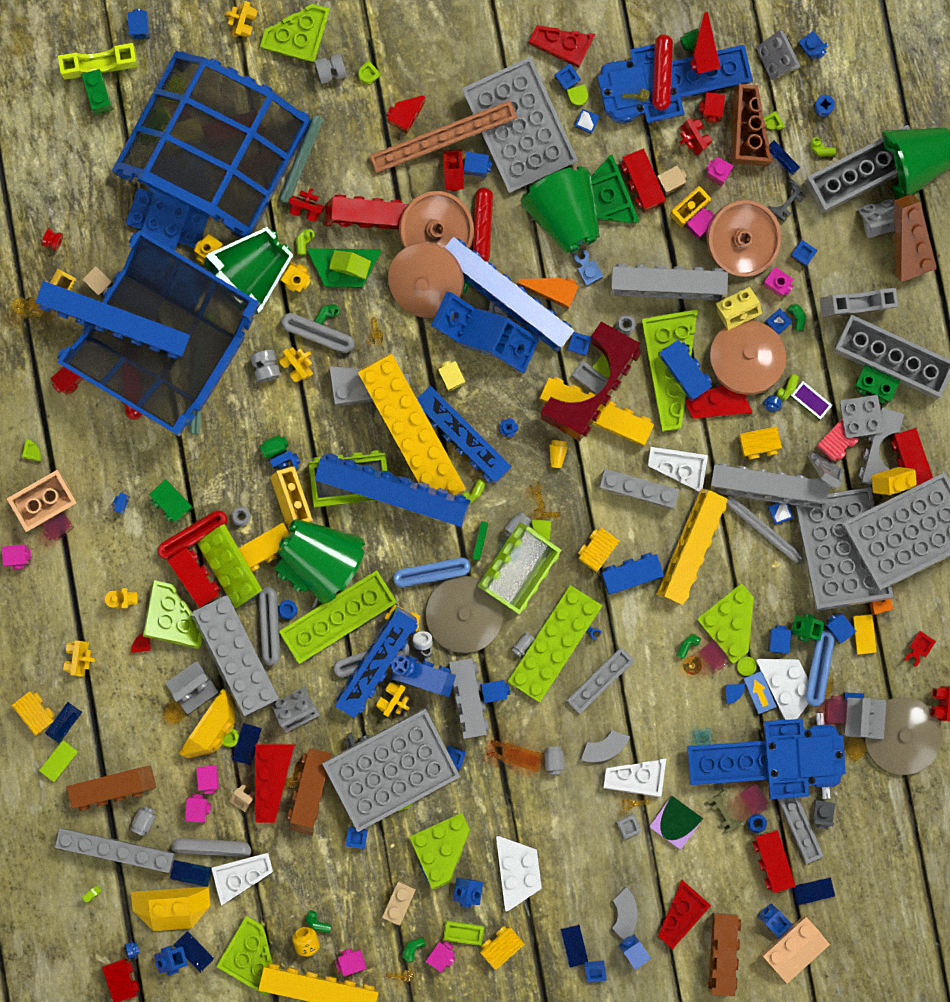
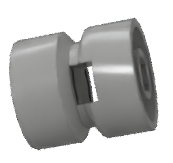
[315,53,347,84]
[250,350,281,383]

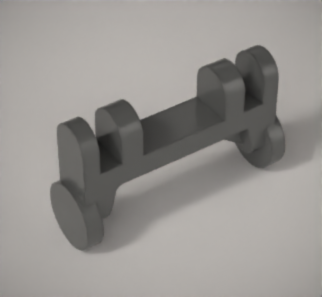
[767,179,807,222]

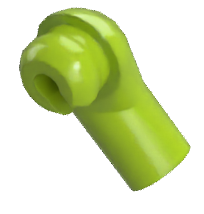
[810,137,836,157]
[296,229,315,256]
[776,374,799,400]
[463,479,486,504]

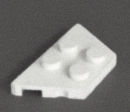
[755,659,809,720]
[496,836,542,911]

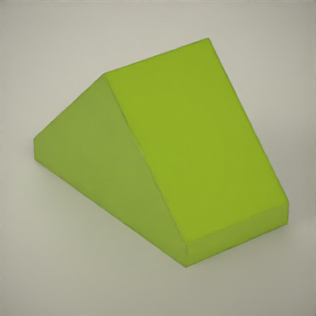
[329,250,371,280]

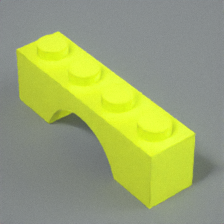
[58,43,139,80]

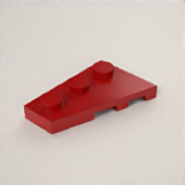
[528,25,596,68]
[685,385,753,419]
[658,880,711,949]

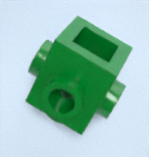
[791,613,825,642]

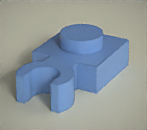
[574,250,603,286]

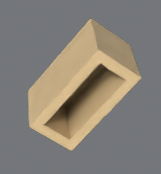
[382,881,416,925]

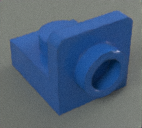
[798,31,829,61]
[270,451,301,470]
[758,903,792,938]

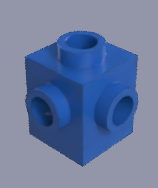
[453,877,483,908]
[154,945,188,975]

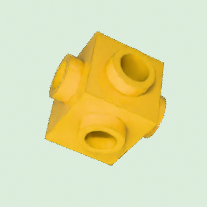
[194,234,224,266]
[280,261,311,292]

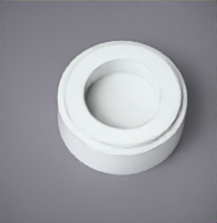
[413,631,432,650]

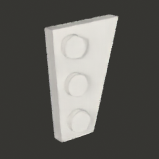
[603,759,666,798]
[212,852,273,906]

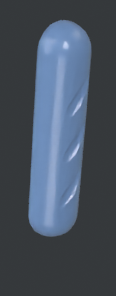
[393,558,471,588]
[806,629,835,707]

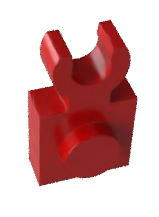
[904,631,936,667]

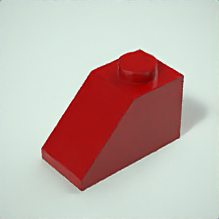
[386,95,426,134]
[443,150,464,191]

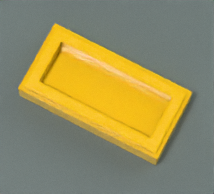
[852,614,877,655]

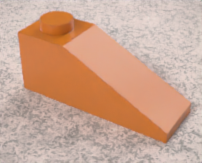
[517,278,579,309]

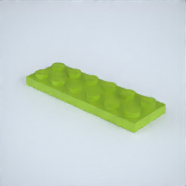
[279,570,397,664]
[508,585,603,703]

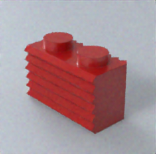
[102,958,140,1002]

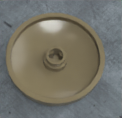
[426,576,503,653]
[864,697,942,775]

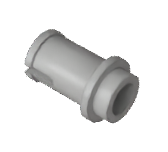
[511,632,535,657]

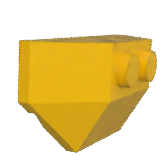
[179,689,236,759]
[131,887,211,931]

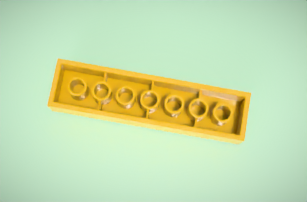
[358,352,466,495]

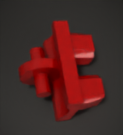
[679,118,712,156]
[288,188,325,222]
[930,686,950,722]

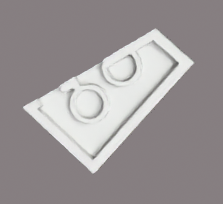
[648,447,708,492]

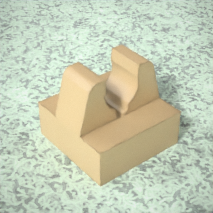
[229,785,255,812]

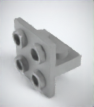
[756,30,801,80]
[858,199,895,238]
[840,395,884,438]
[166,662,219,714]
[272,687,320,733]
[845,698,886,739]

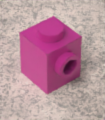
[705,156,734,187]
[685,208,714,240]
[763,267,794,298]
[2,544,32,570]
[197,765,220,794]
[185,794,211,822]
[426,940,456,973]
[336,948,367,976]

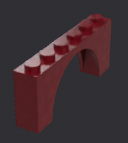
[541,321,641,441]

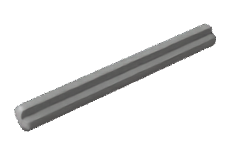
[726,496,802,563]

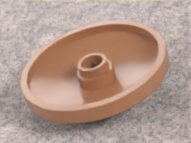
[399,191,474,248]
[707,200,782,277]
[388,242,464,318]
[709,320,786,395]

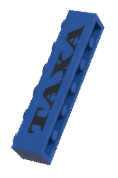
[417,385,512,484]
[334,606,418,718]

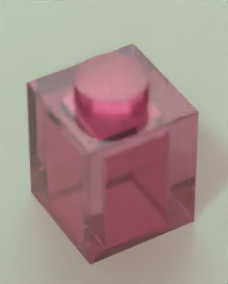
[42,512,75,541]
[698,640,729,671]
[824,696,848,724]
[738,783,769,815]

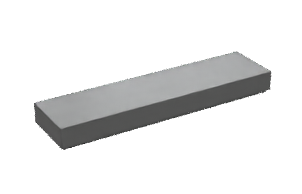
[566,647,635,715]
[777,797,824,864]

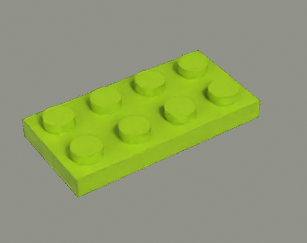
[197,524,263,609]

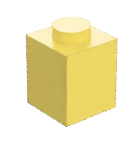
[438,361,465,392]

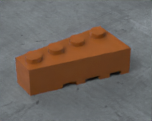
[730,84,773,166]
[893,194,937,282]
[287,748,332,836]
[66,765,156,811]
[708,913,741,997]

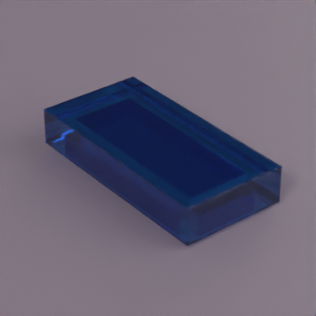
[769,140,800,175]
[45,702,82,743]
[232,723,262,766]
[170,860,212,887]
[793,877,835,905]
[561,924,588,967]
[174,931,215,973]

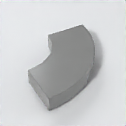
[581,730,630,762]
[612,887,638,940]

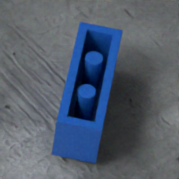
[658,339,712,402]
[601,552,664,595]
[392,655,456,697]

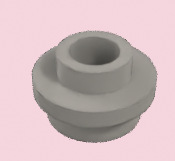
[616,315,636,334]
[231,507,251,526]

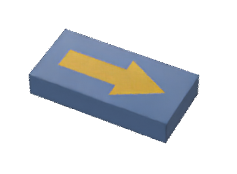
[743,671,777,714]

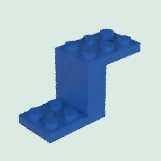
[431,291,540,374]

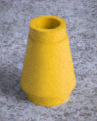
[549,440,568,468]

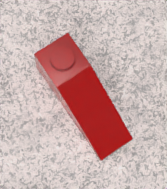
[690,12,721,75]

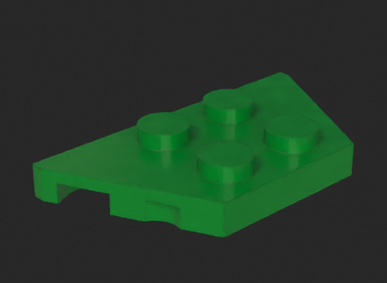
[591,154,639,223]
[308,248,381,288]

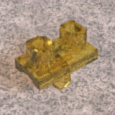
[11,297,43,320]

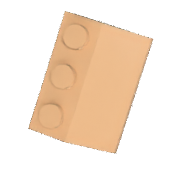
[7,470,77,532]
[760,915,830,984]

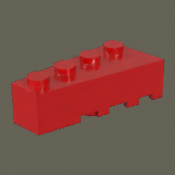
[324,194,408,230]
[255,744,296,823]

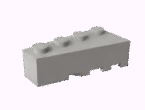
[330,366,410,407]
[449,658,489,739]

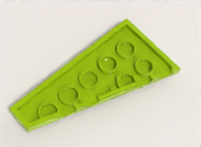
[641,309,698,432]

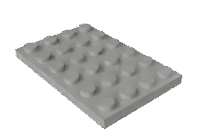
[462,57,578,193]
[842,472,950,592]
[795,487,894,611]
[322,708,460,832]

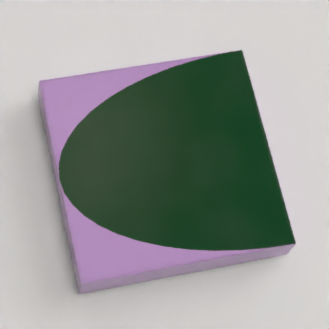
[649,795,703,850]

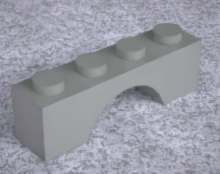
[819,288,899,317]
[858,408,904,487]
[599,469,679,510]

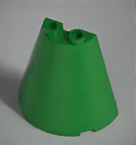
[882,128,950,200]
[520,166,600,254]
[205,227,293,314]
[277,519,365,604]

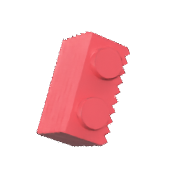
[816,419,859,462]

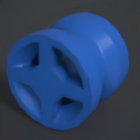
[814,95,835,117]
[391,655,416,677]

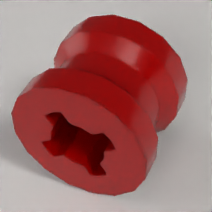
[42,228,63,251]

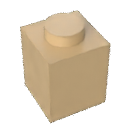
[657,165,687,196]
[82,266,113,298]

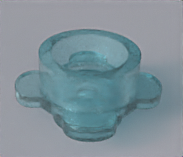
[693,728,713,746]

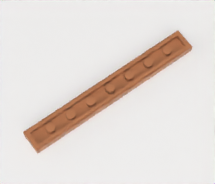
[369,100,517,173]

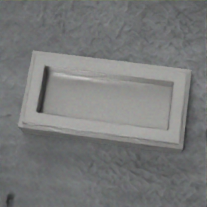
[571,361,608,395]

